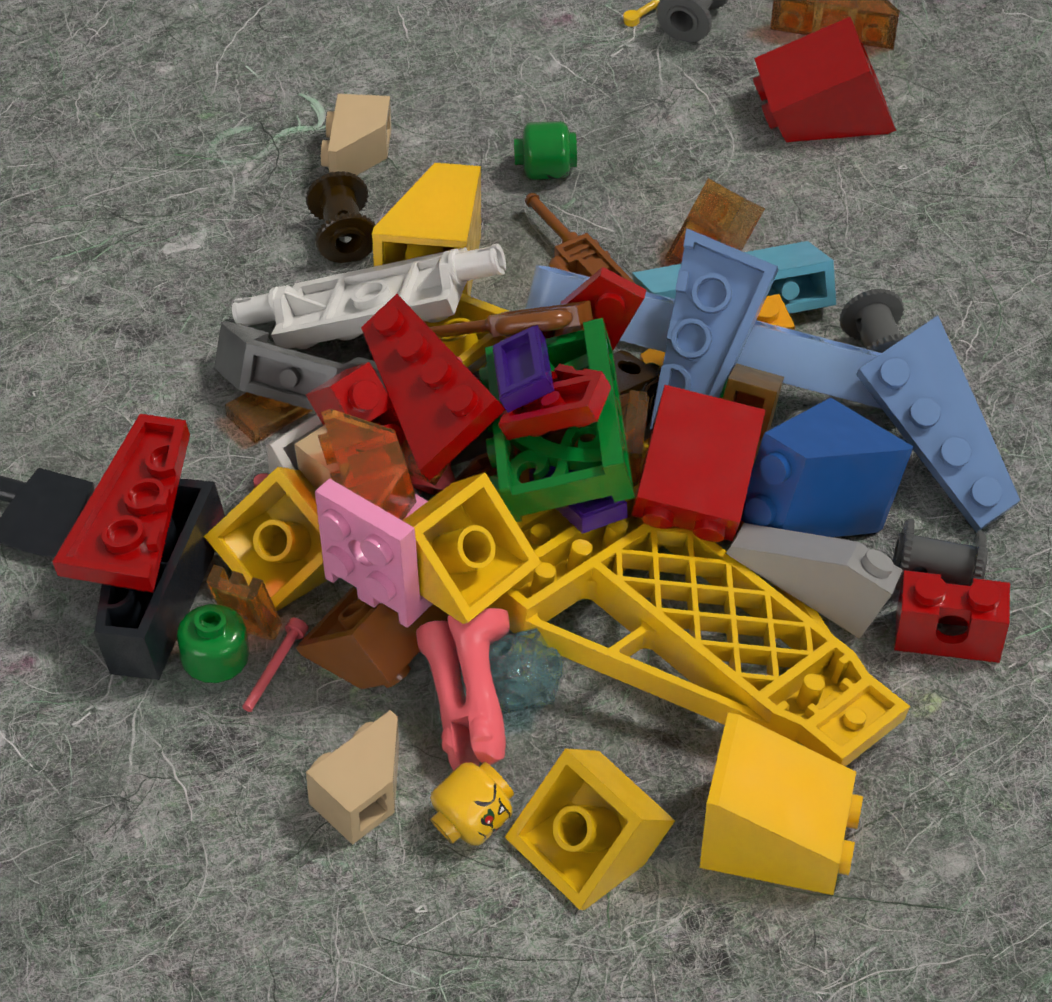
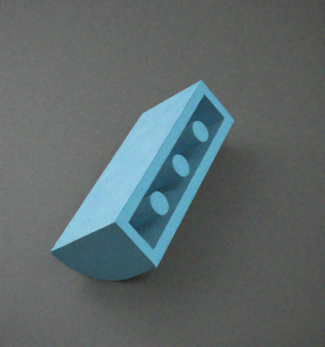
[632,241,836,314]

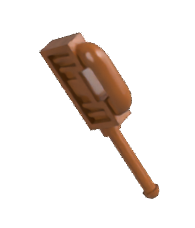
[525,193,635,283]
[429,301,593,338]

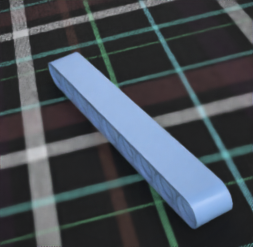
[525,265,882,409]

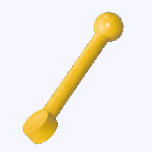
[623,0,660,27]

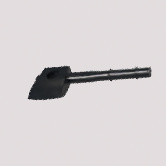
[0,468,95,557]

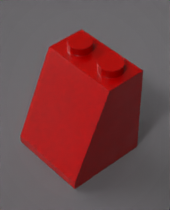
[753,16,897,143]
[631,385,766,542]

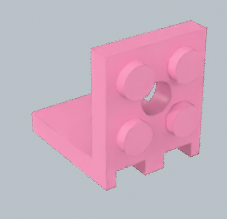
[315,478,433,628]

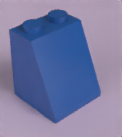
[741,397,914,537]

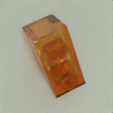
[664,178,765,265]

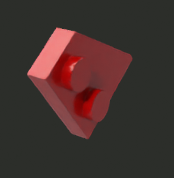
[498,364,611,440]

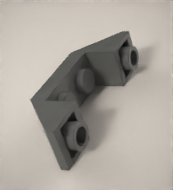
[214,321,387,411]

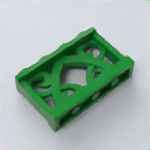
[479,318,635,522]

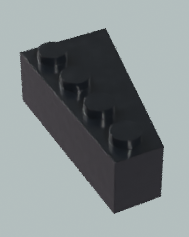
[94,478,225,680]

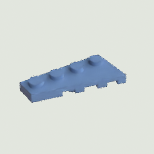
[650,228,779,430]
[856,315,1020,533]

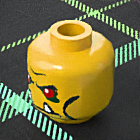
[430,762,514,846]

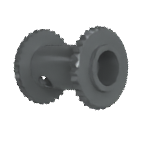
[656,0,728,42]
[839,289,908,353]
[893,518,988,590]

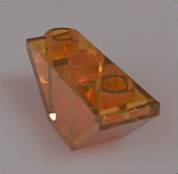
[770,0,900,50]
[318,409,417,521]

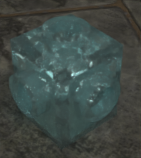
[489,628,564,714]

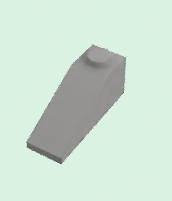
[726,523,903,639]

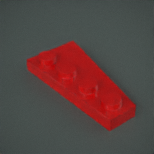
[361,294,506,481]
[52,414,190,592]

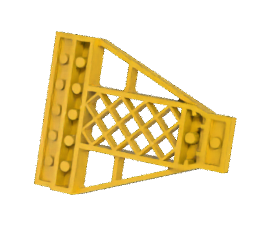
[486,438,910,766]

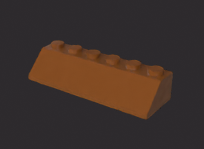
[295,446,532,689]

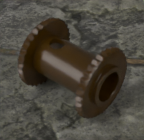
[305,171,375,263]

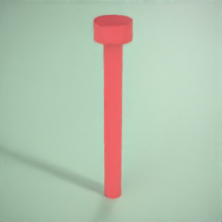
[242,617,308,712]

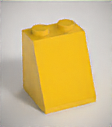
[372,163,481,296]
[699,712,863,895]

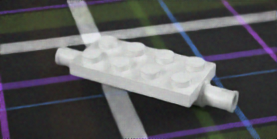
[232,244,506,349]

